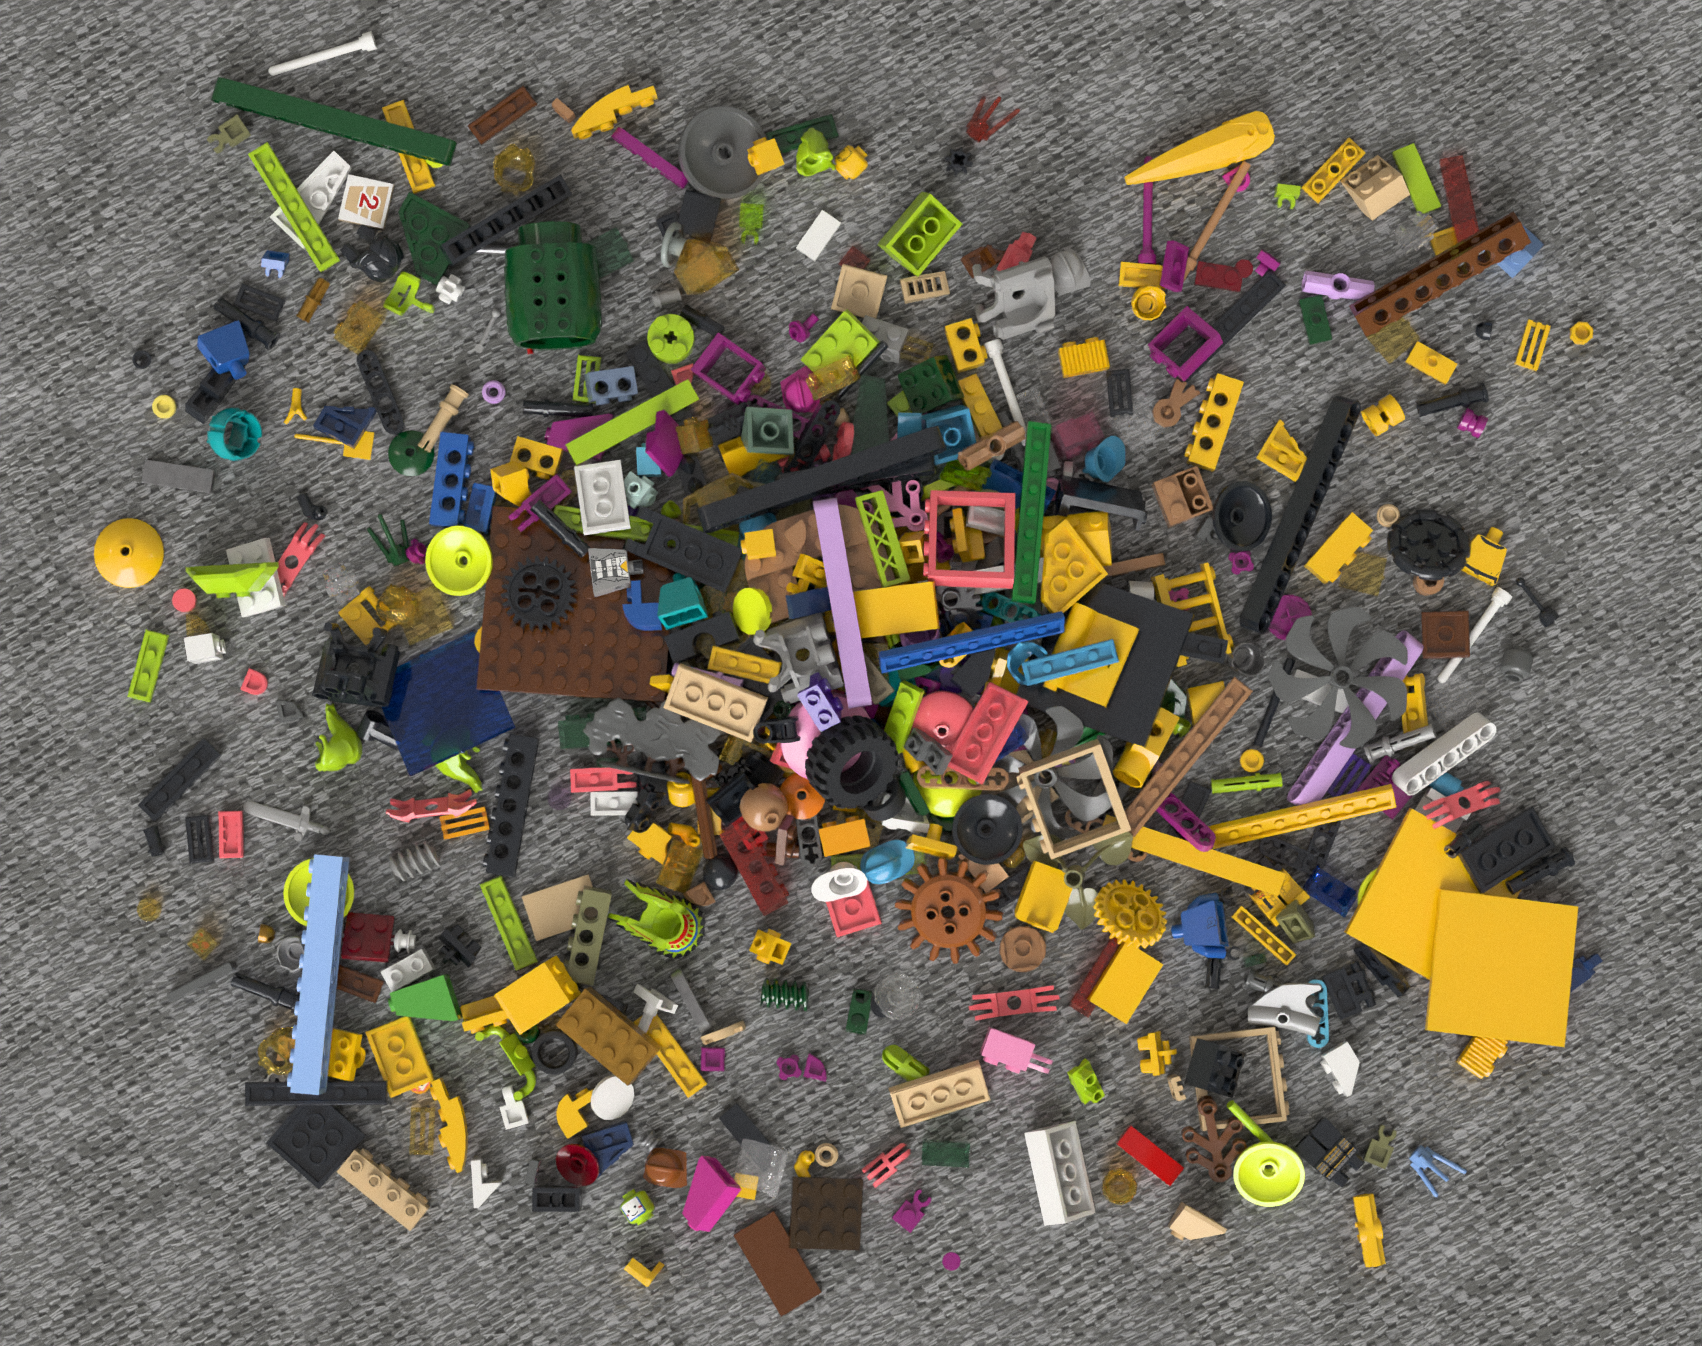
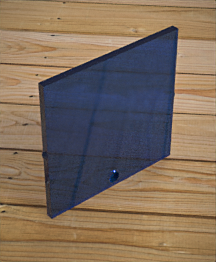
[381,631,516,777]

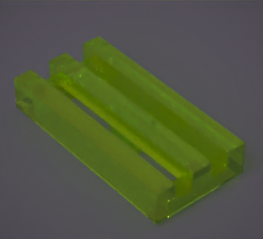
[939,460,992,491]

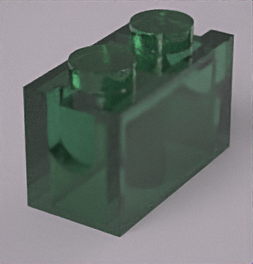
[921,1140,970,1168]

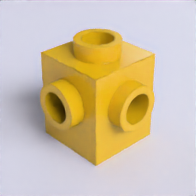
[749,929,792,965]

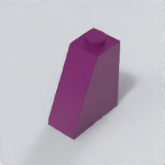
[544,414,614,462]

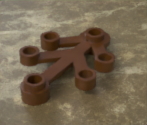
[1181,1095,1247,1182]

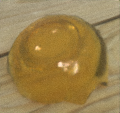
[1101,1168,1137,1205]

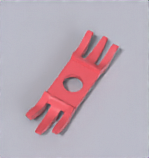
[277,522,325,597]
[1423,781,1501,829]
[386,789,477,822]
[969,985,1060,1021]

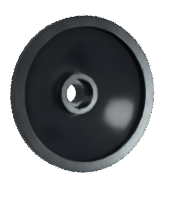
[1212,481,1272,551]
[952,794,1023,865]

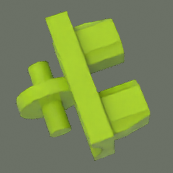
[1067,1059,1105,1104]

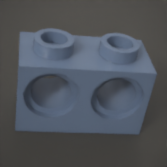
[584,366,638,406]

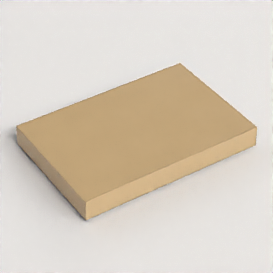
[522,874,598,941]

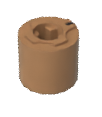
[1413,575,1444,596]

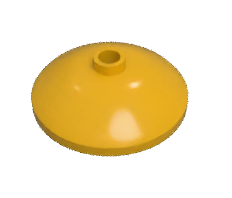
[94,518,164,588]

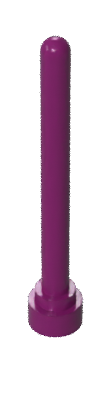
[1138,156,1156,265]

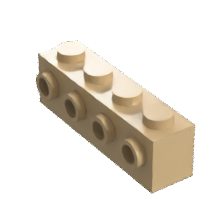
[337,1148,430,1231]

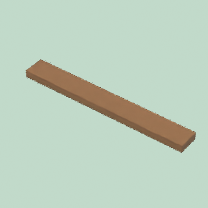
[1125,677,1253,837]

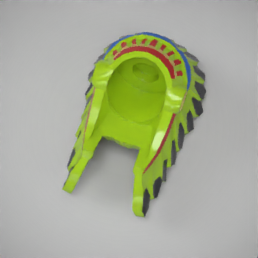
[607,879,705,959]

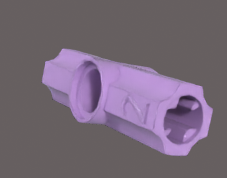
[1301,271,1375,300]

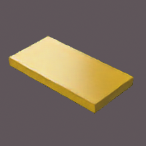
[853,581,940,639]

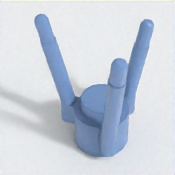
[1409,1145,1467,1197]

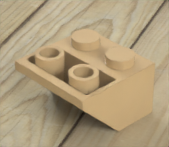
[1341,155,1410,221]

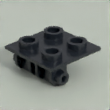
[703,402,748,463]
[734,750,785,787]

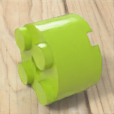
[647,314,695,364]

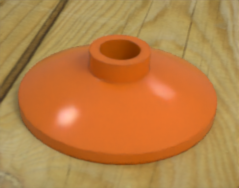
[780,773,825,819]

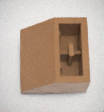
[1151,466,1213,528]

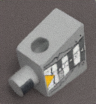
[588,548,644,597]

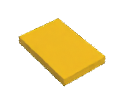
[1087,941,1163,1024]
[365,1016,435,1098]

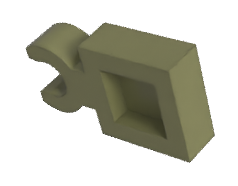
[207,115,251,153]
[1363,1124,1397,1169]

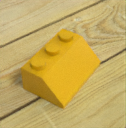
[1040,511,1112,566]

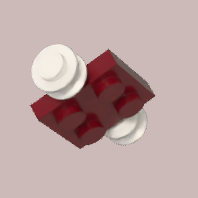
[341,912,416,963]

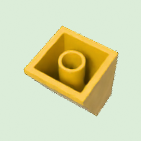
[494,955,581,1035]

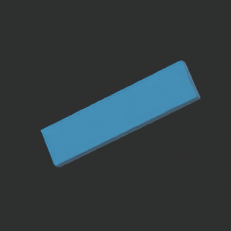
[1021,639,1119,686]

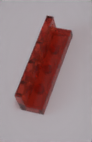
[1068,937,1133,1018]

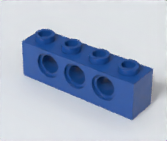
[429,432,474,528]

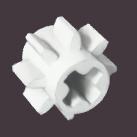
[436,274,465,304]

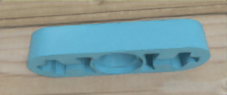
[1307,979,1329,1048]

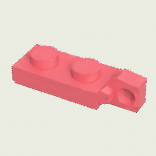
[996,232,1036,271]

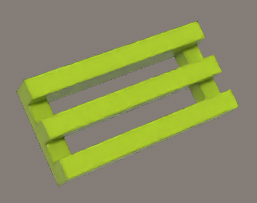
[573,355,601,404]

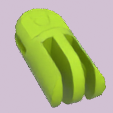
[882,1045,930,1082]

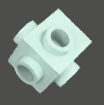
[624,471,659,509]

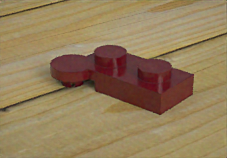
[1194,259,1253,292]

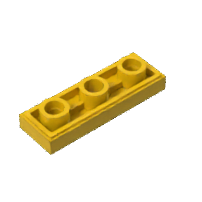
[1302,138,1366,203]

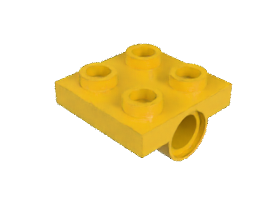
[328,1028,366,1081]

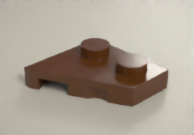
[775,814,798,866]

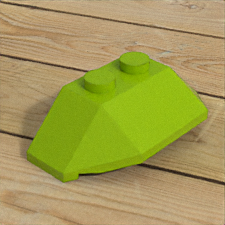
[185,562,279,598]

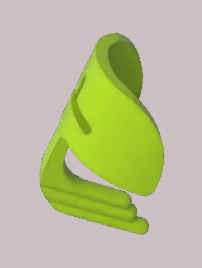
[383,271,435,316]

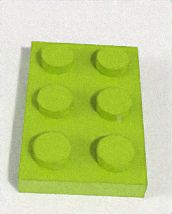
[800,309,880,392]

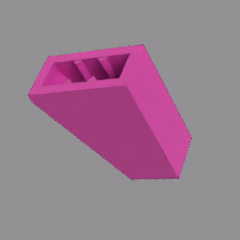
[682,1155,742,1232]

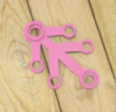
[860,480,928,532]

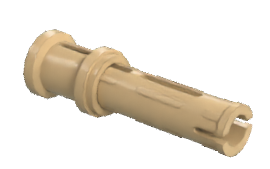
[417,384,469,452]

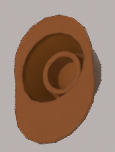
[643,1148,687,1188]

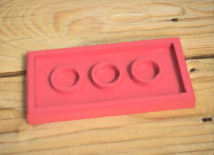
[947,682,1028,784]

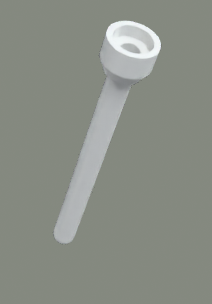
[268,31,377,76]
[984,339,1026,446]
[1438,587,1512,683]

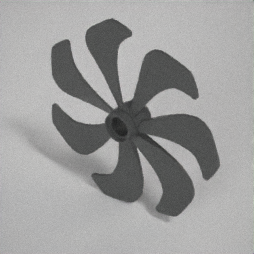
[1268,607,1408,749]
[975,706,1113,841]

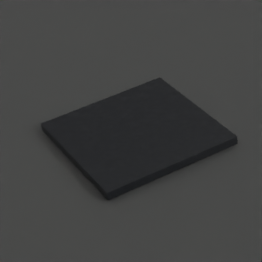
[1016,582,1195,748]

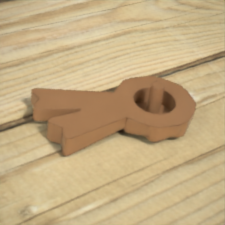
[1152,379,1200,427]

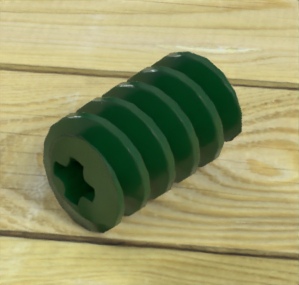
[760,978,809,1012]

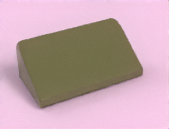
[1276,899,1315,944]

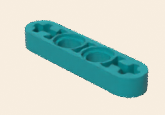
[976,592,1042,623]

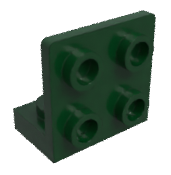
[898,355,964,415]

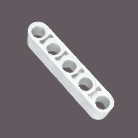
[1392,713,1496,795]

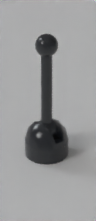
[1516,577,1560,628]

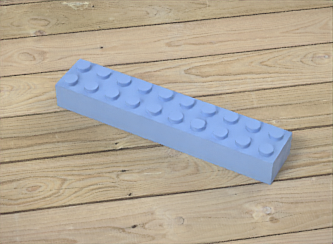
[287,854,350,1095]

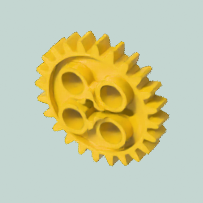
[1093,879,1167,949]

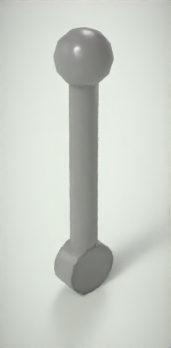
[475,308,501,353]

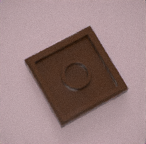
[1421,610,1470,659]

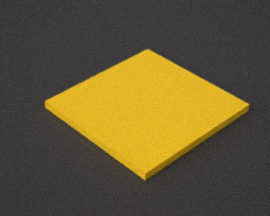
[1344,808,1527,980]
[1425,889,1578,1047]

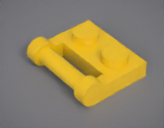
[338,586,400,645]

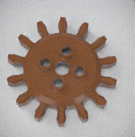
[895,856,1004,964]

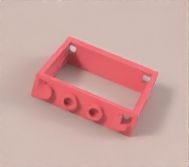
[923,490,1015,589]

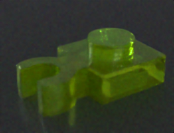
[739,203,764,245]

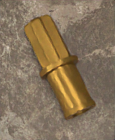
[296,277,330,323]

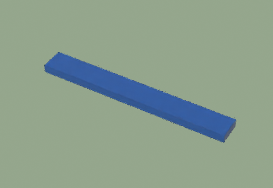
[879,611,1065,673]

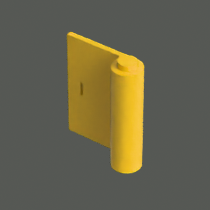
[1043,603,1139,707]

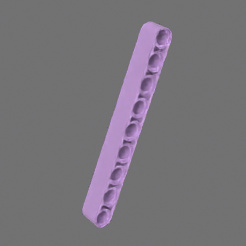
[813,498,872,709]
[1287,631,1424,806]

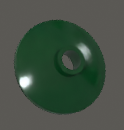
[388,430,435,477]

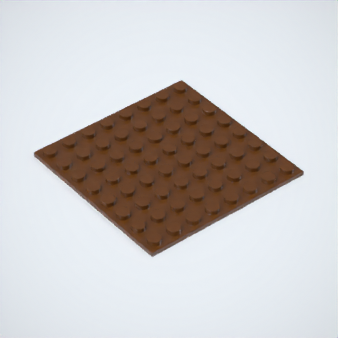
[477,506,679,702]

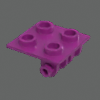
[1357,755,1413,820]

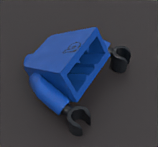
[1171,888,1240,961]

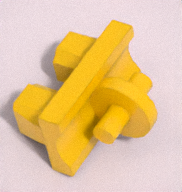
[1137,1031,1177,1076]

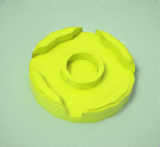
[733,587,772,634]

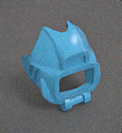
[1007,642,1049,685]

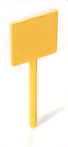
[294,431,374,460]

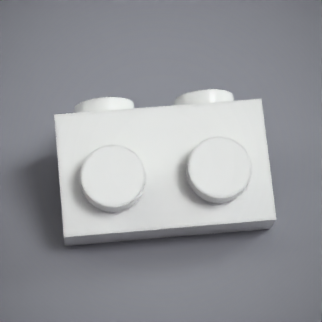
[881,793,930,833]

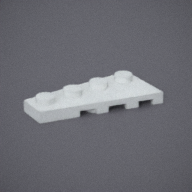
[270,151,352,250]

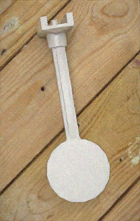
[591,984,678,1120]

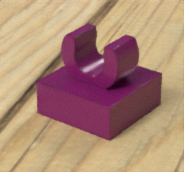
[1255,249,1281,276]

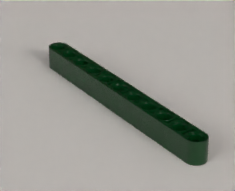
[211,77,457,166]

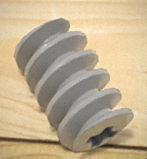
[389,841,441,884]

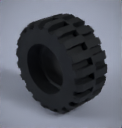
[805,715,898,809]

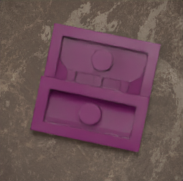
[645,410,687,477]

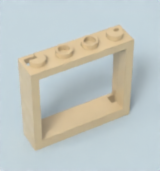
[1016,739,1131,859]
[1189,1026,1289,1131]

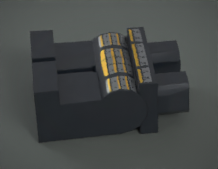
[1293,1116,1365,1187]

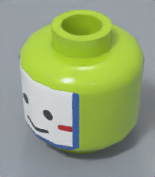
[620,1189,655,1226]

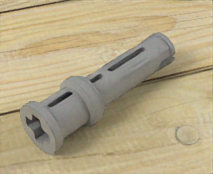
[1364,724,1436,763]

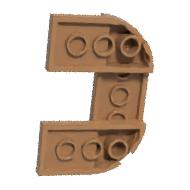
[745,505,895,625]

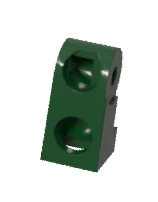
[845,988,872,1035]

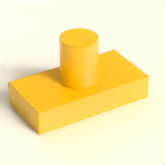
[906,824,957,860]

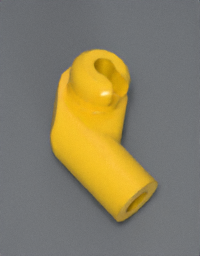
[668,822,701,847]
[794,1150,815,1177]

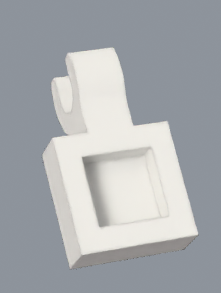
[500,1085,529,1130]

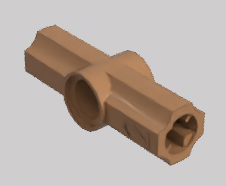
[958,421,1026,471]

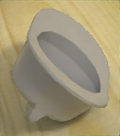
[1050,248,1091,295]

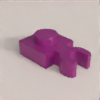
[892,1189,932,1233]

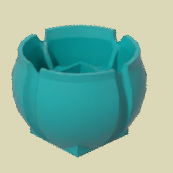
[207,407,262,461]

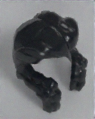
[340,225,404,283]

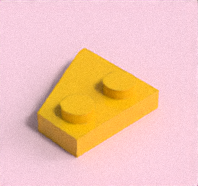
[1256,419,1307,482]

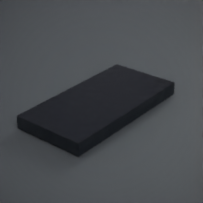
[1458,806,1556,894]

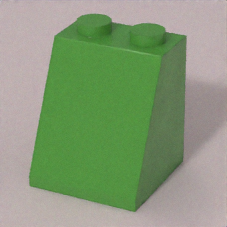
[388,974,463,1021]

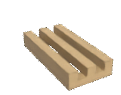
[1167,1074,1186,1101]

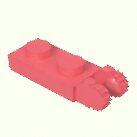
[570,767,637,793]

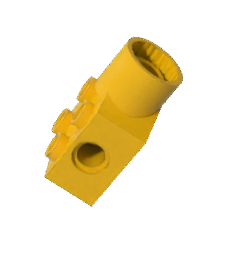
[1113,707,1180,788]

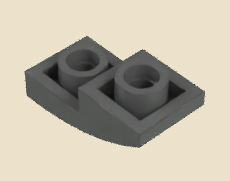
[904,728,953,775]

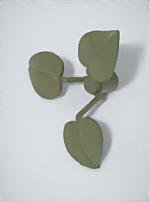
[1023,831,1133,930]

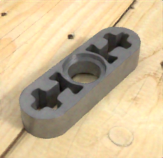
[670,968,712,1033]

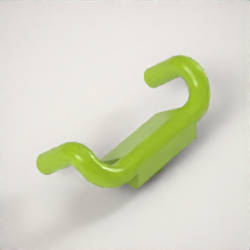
[475,1025,536,1101]

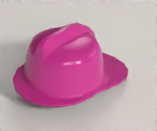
[780,366,820,413]

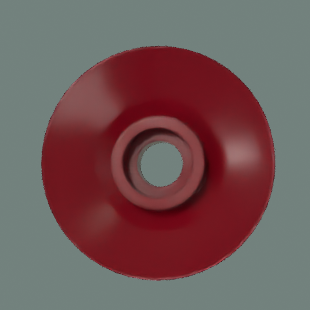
[556,1144,599,1186]

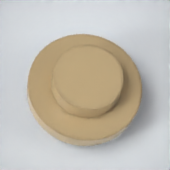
[1376,504,1400,527]

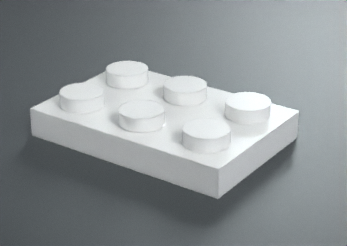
[574,460,630,535]
[226,538,286,617]

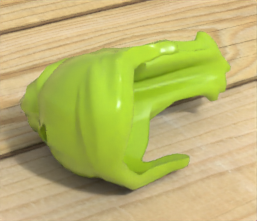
[796,127,836,176]
[315,703,362,772]
[431,725,483,793]

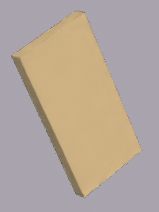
[664,663,768,742]
[889,1060,990,1128]

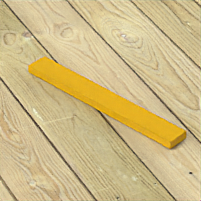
[1208,784,1396,849]
[1103,814,1286,896]

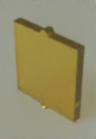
[1365,317,1420,364]
[1338,551,1387,596]

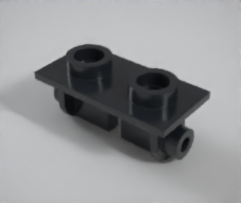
[624,783,666,831]

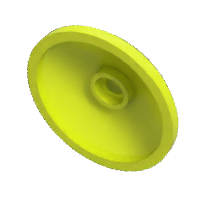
[425,526,493,596]
[913,771,982,818]
[283,858,354,926]
[1234,1142,1305,1207]

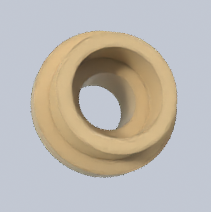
[815,1143,838,1167]

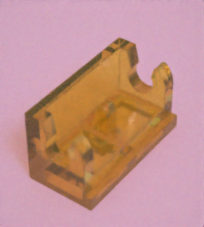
[806,355,860,401]

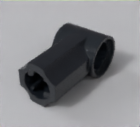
[357,710,407,751]

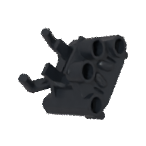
[312,622,401,707]

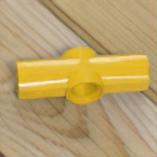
[1353,1193,1386,1267]

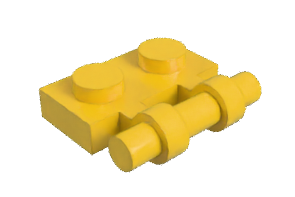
[786,553,827,594]

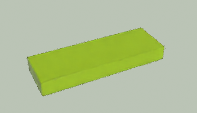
[1392,143,1441,216]
[127,629,169,703]

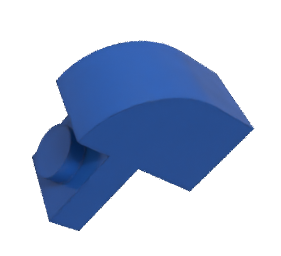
[622,580,662,631]

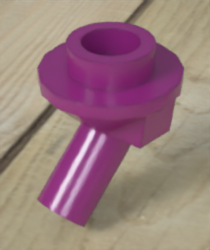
[789,313,819,343]

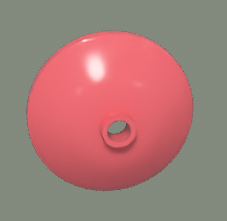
[909,691,974,752]

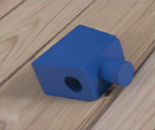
[197,320,249,380]

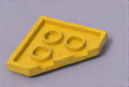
[1040,519,1108,613]

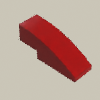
[1115,1125,1184,1186]

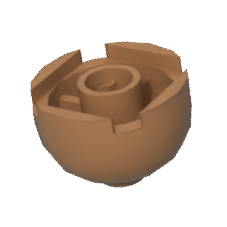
[740,783,788,831]

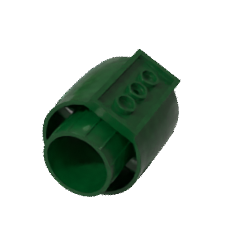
[504,221,602,351]

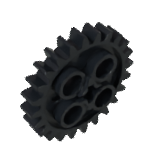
[501,556,578,632]
[921,582,983,638]

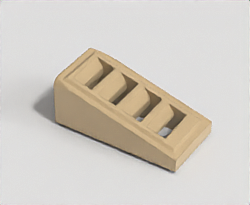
[900,271,950,304]

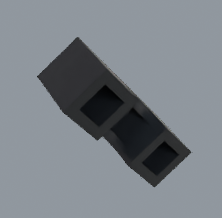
[664,609,743,664]

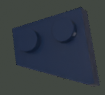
[313,406,377,449]
[582,1121,634,1178]

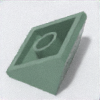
[741,407,794,455]

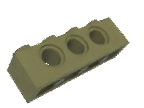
[564,885,612,986]

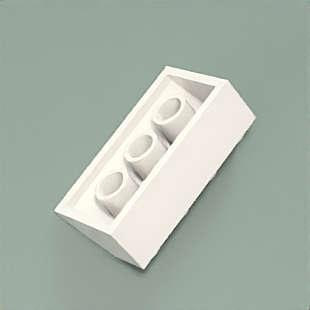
[1024,1121,1095,1226]

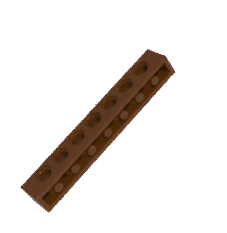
[1349,211,1531,337]

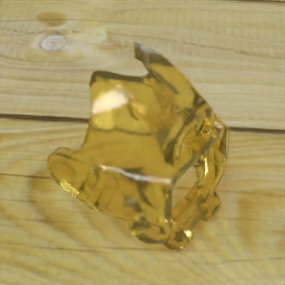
[493,143,535,196]
[257,1027,296,1075]

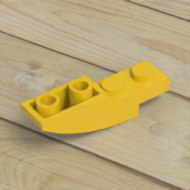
[571,85,658,140]
[429,1077,468,1173]

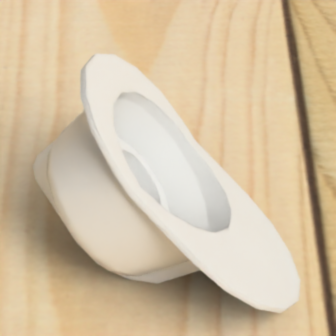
[811,862,867,902]

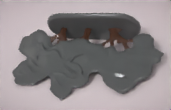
[583,698,721,784]

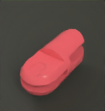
[861,1143,911,1188]

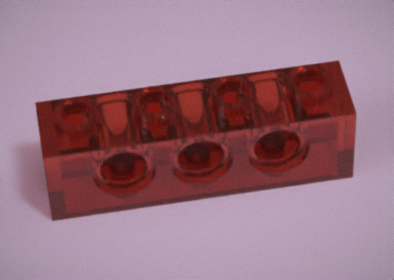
[719,819,790,916]

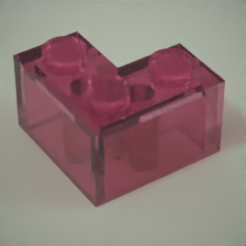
[1050,411,1104,460]

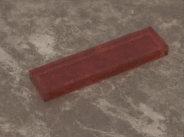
[1439,155,1479,243]

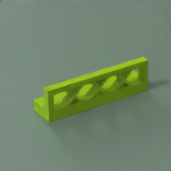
[855,490,911,588]

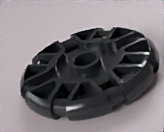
[1387,509,1471,581]

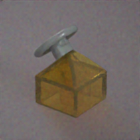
[661,222,740,295]

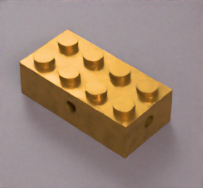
[556,987,662,1086]

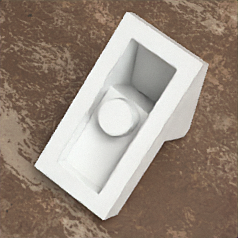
[471,1158,503,1208]

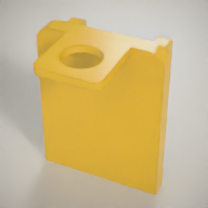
[1014,861,1073,933]

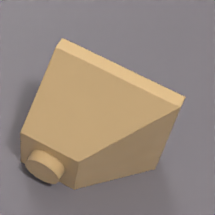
[1168,1201,1227,1241]

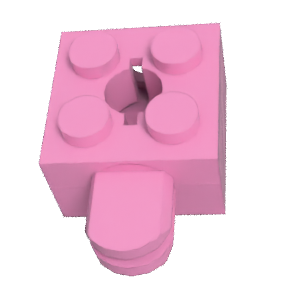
[980,1027,1053,1074]

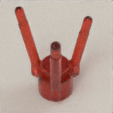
[965,96,1020,143]

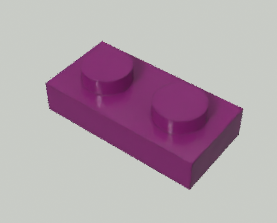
[1160,240,1189,292]

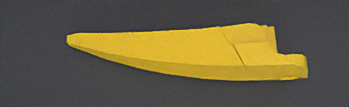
[1124,111,1275,185]

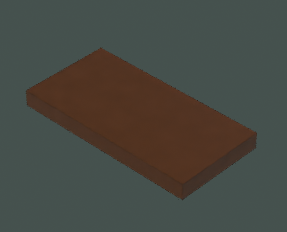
[734,1211,822,1317]

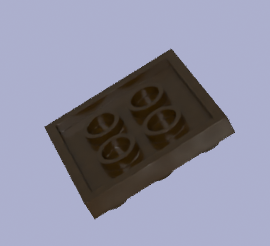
[789,1176,863,1250]

